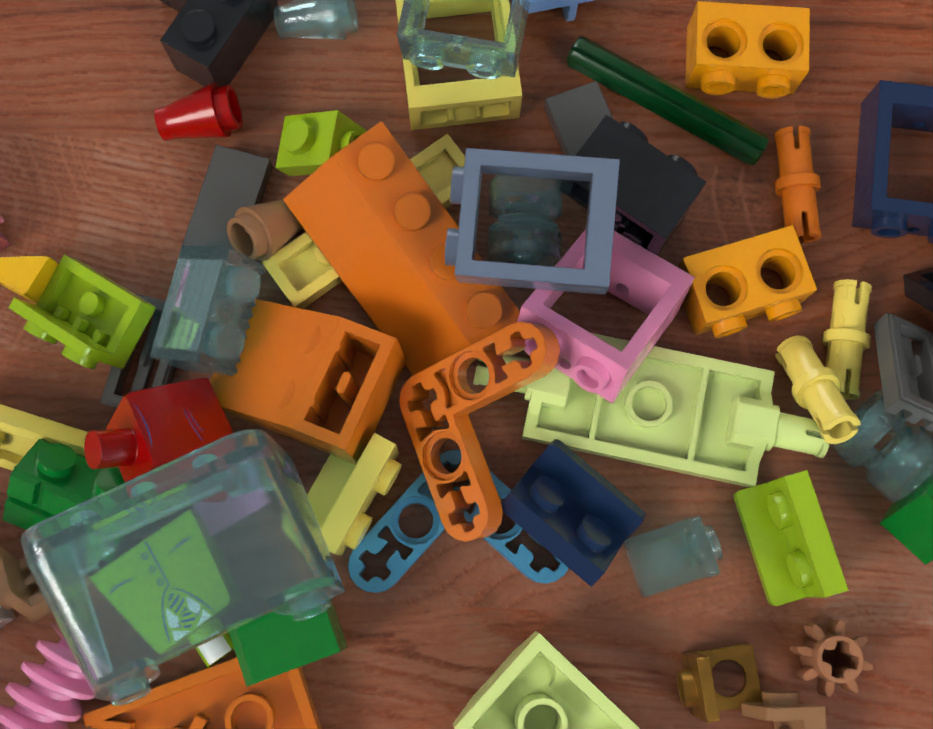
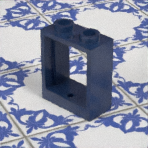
[852,80,933,243]

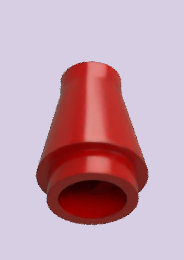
[154,82,243,141]

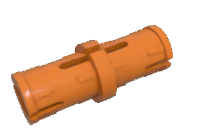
[774,126,822,244]

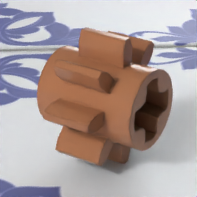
[789,619,873,698]

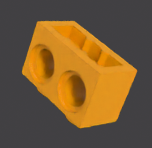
[685,1,810,98]
[677,225,817,338]

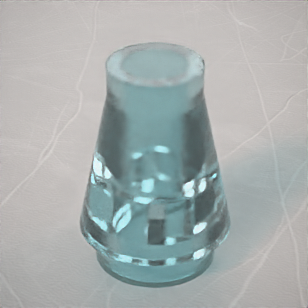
[274,0,359,40]

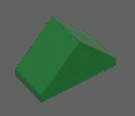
[227,590,348,687]

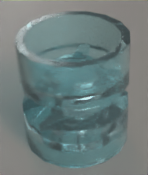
[487,175,562,267]
[829,390,933,503]

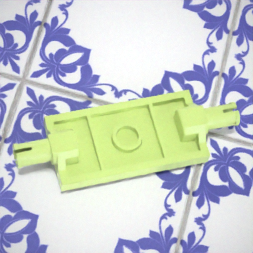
[473,333,830,487]

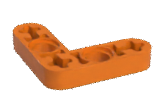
[399,322,560,542]

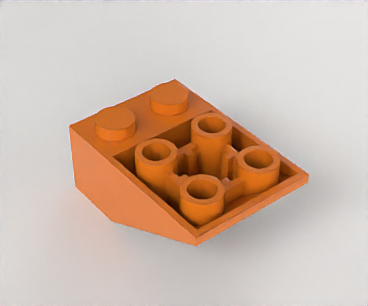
[210,298,407,465]

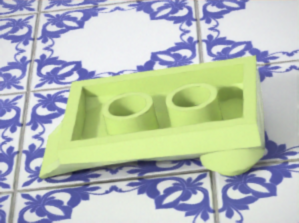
[453,631,640,729]

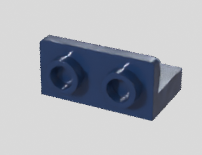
[501,439,646,587]

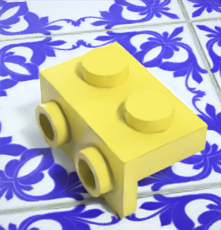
[291,433,402,556]

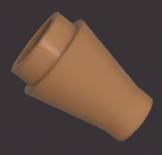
[227,199,303,261]

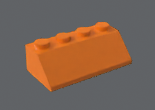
[283,121,520,376]

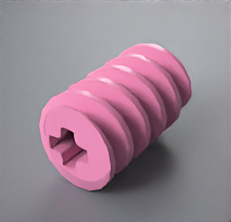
[0,623,113,729]

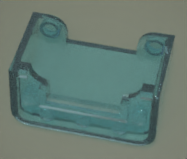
[20,429,345,706]

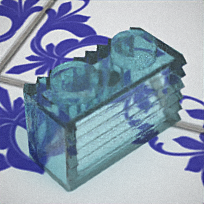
[150,245,265,376]

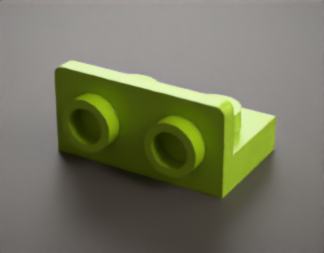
[733,470,849,606]

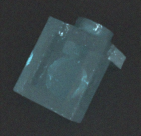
[623,515,723,597]

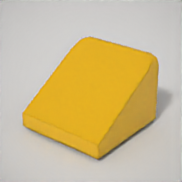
[0,256,58,305]

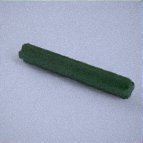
[567,37,769,165]

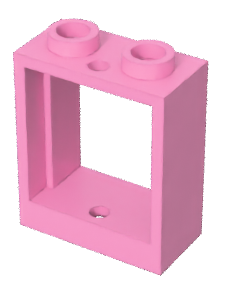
[517,230,695,403]

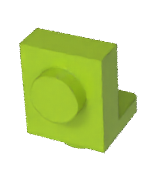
[275,110,367,176]

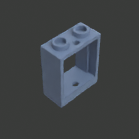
[445,148,620,295]

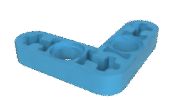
[348,449,568,593]

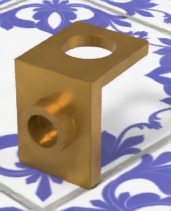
[676,644,762,723]

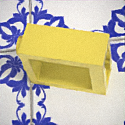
[395,0,522,130]

